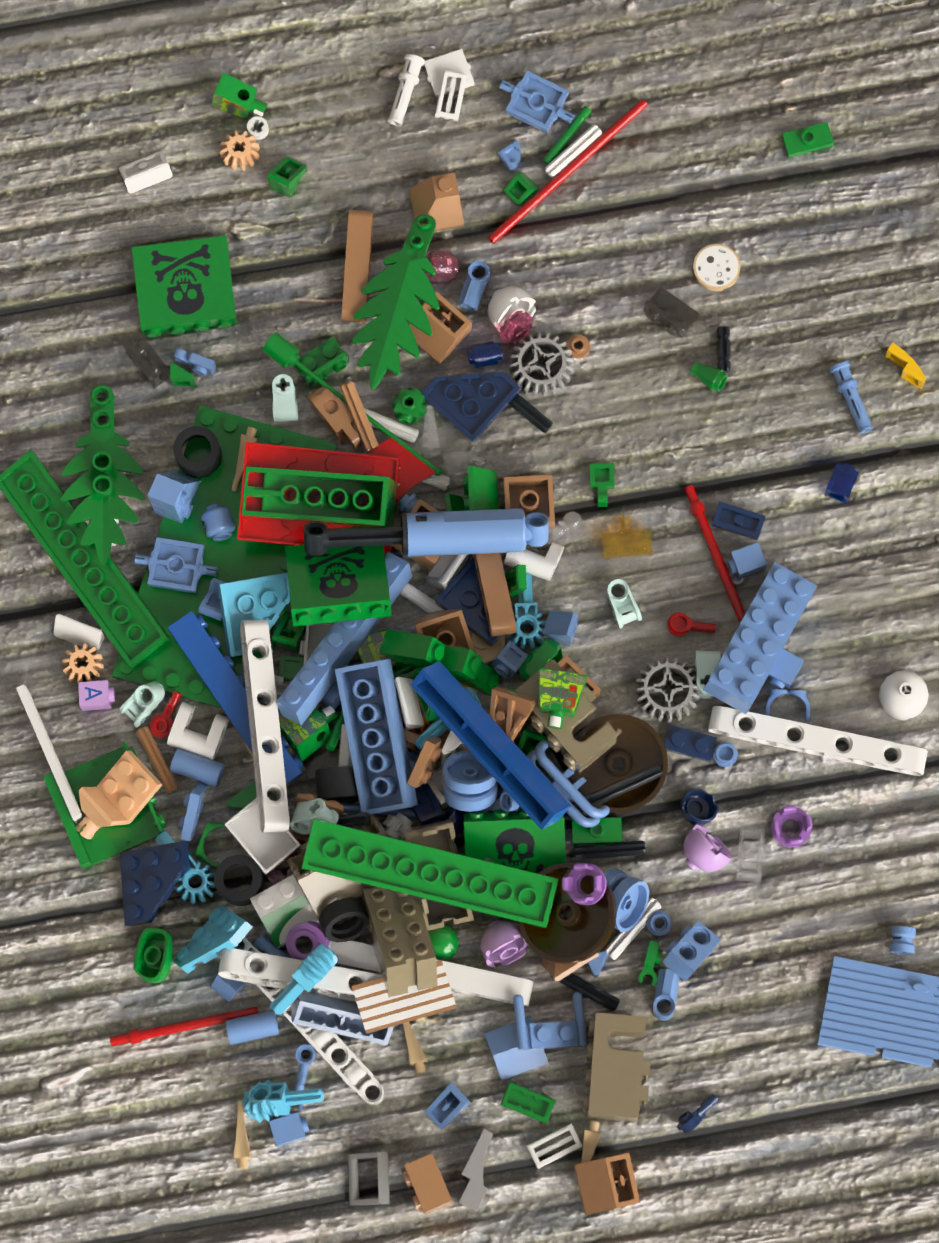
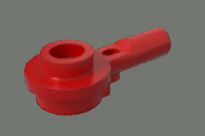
[667,612,716,637]
[150,691,182,738]

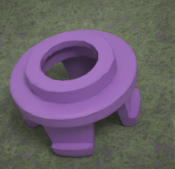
[771,805,812,847]
[562,863,607,905]
[286,921,330,960]

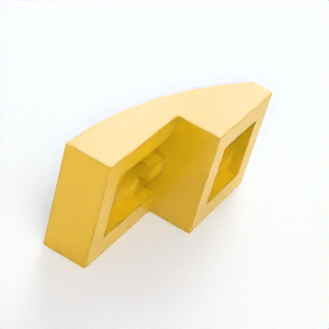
[885,342,926,389]

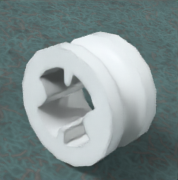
[247,116,269,140]

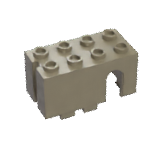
[515,659,622,774]
[287,814,388,919]
[399,820,474,931]
[363,887,438,997]
[583,1013,653,1122]

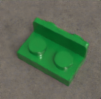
[294,337,349,387]

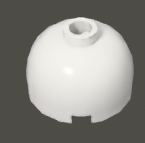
[488,286,536,334]
[878,670,928,720]

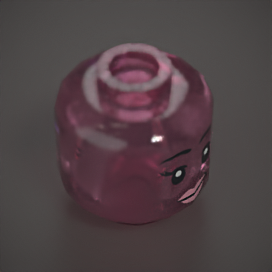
[424,251,458,282]

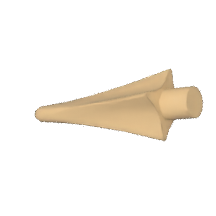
[231,427,258,492]
[402,1022,428,1074]
[233,1100,252,1170]
[577,1120,602,1189]

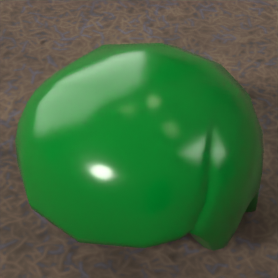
[428,923,459,961]

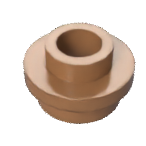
[566,335,590,359]

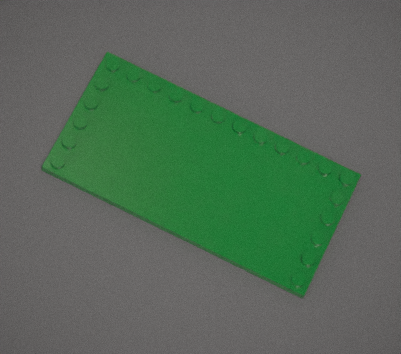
[112,405,337,709]

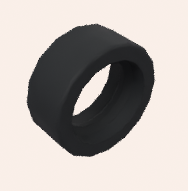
[319,897,370,943]

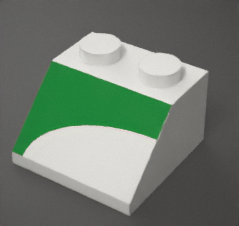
[250,875,320,949]

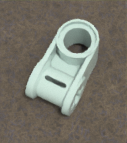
[272,374,298,422]
[606,579,642,629]
[695,650,720,699]
[119,681,165,728]
[290,798,339,834]

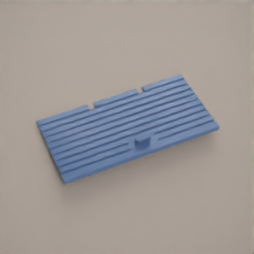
[818,956,939,1067]

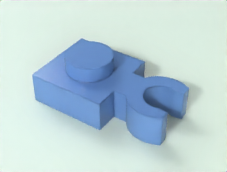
[173,348,216,376]

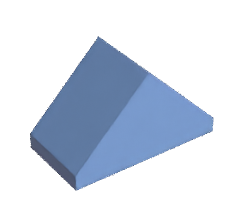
[543,611,578,647]
[425,1083,470,1130]

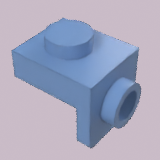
[198,578,226,621]
[491,641,528,680]

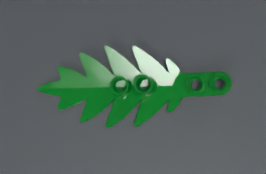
[352,214,440,390]
[60,385,145,566]

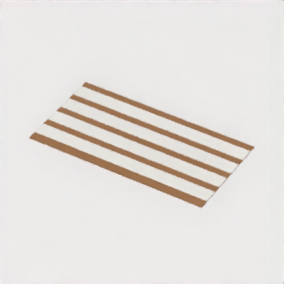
[352,961,457,1034]

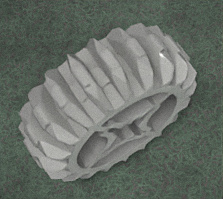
[510,332,574,396]
[635,656,700,723]

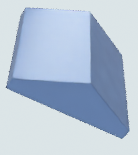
[484,1016,548,1081]

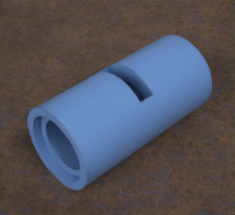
[170,748,225,787]
[225,1010,280,1045]

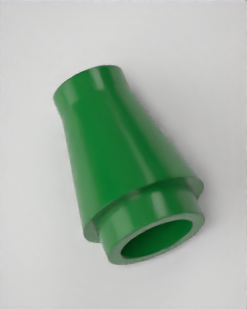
[690,362,728,392]

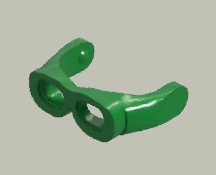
[195,821,227,868]

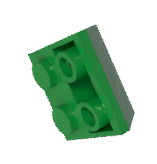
[463,466,499,511]

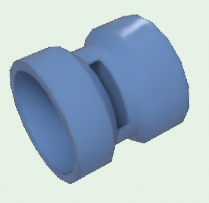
[889,926,916,955]

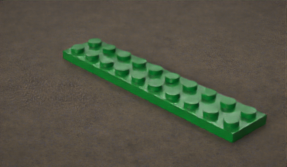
[0,450,170,668]
[301,819,558,928]

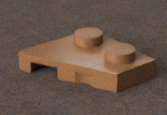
[490,687,537,740]
[407,736,442,788]

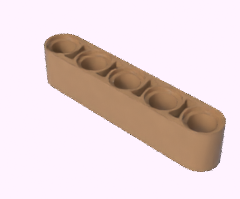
[342,210,373,323]
[473,553,516,637]

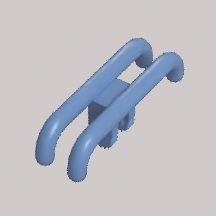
[527,740,610,828]

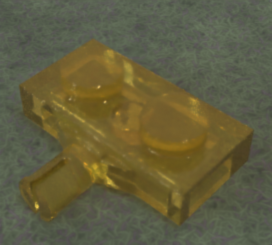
[602,515,653,559]

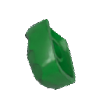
[519,638,563,682]
[134,928,173,983]

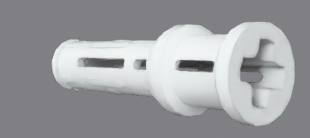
[388,54,425,126]

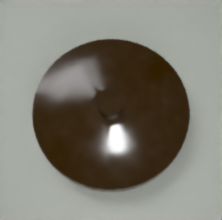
[571,714,668,813]
[518,863,617,964]

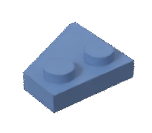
[179,782,209,841]

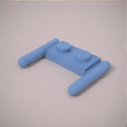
[513,991,588,1050]

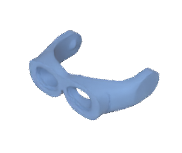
[765,689,810,721]

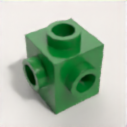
[391,388,428,425]

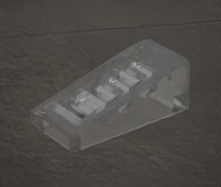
[421,405,441,460]
[736,828,765,882]

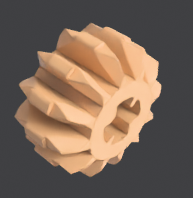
[220,130,260,171]
[62,643,104,682]

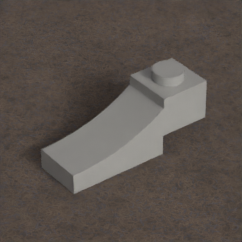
[459,1129,493,1212]

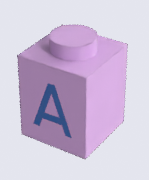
[78,680,116,711]

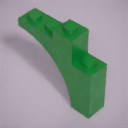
[379,629,500,696]

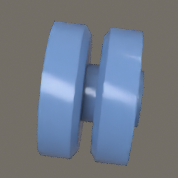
[443,750,498,812]
[604,868,649,932]

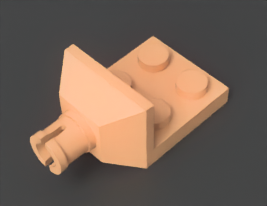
[76,751,163,839]

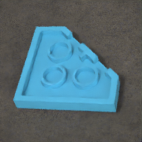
[217,572,290,657]
[173,905,252,973]

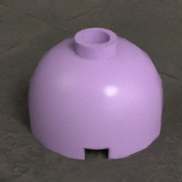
[683,824,732,872]
[480,920,528,967]

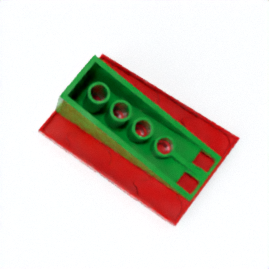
[237,442,400,554]

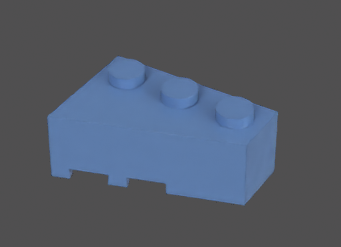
[147,470,201,524]

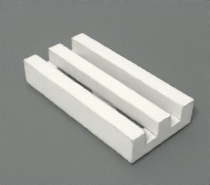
[435,70,467,122]
[527,1123,583,1169]

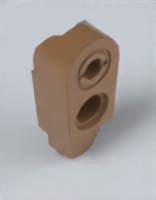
[306,388,363,449]

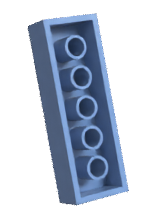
[703,562,817,714]
[335,659,418,814]

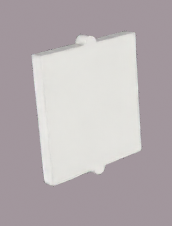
[424,49,475,97]

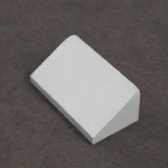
[119,151,172,193]
[54,614,105,652]
[395,677,424,730]
[441,731,464,770]

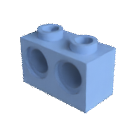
[663,920,721,982]

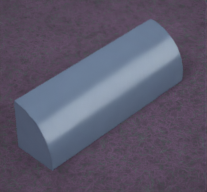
[291,991,394,1045]

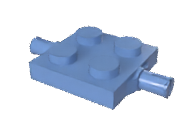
[500,70,575,133]
[134,537,218,594]

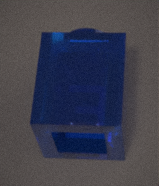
[824,463,859,504]

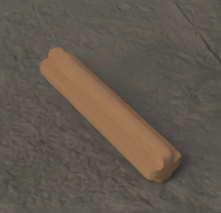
[340,381,378,451]
[136,726,179,794]

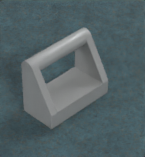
[425,554,472,593]
[348,1152,390,1206]

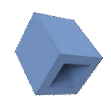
[727,543,767,580]
[767,649,804,690]
[269,1112,309,1147]

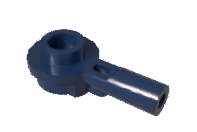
[677,1093,719,1134]

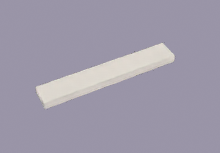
[16,684,84,823]

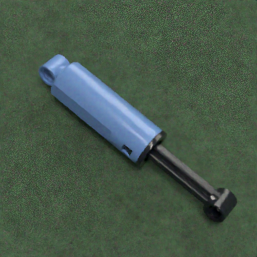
[303,508,549,557]

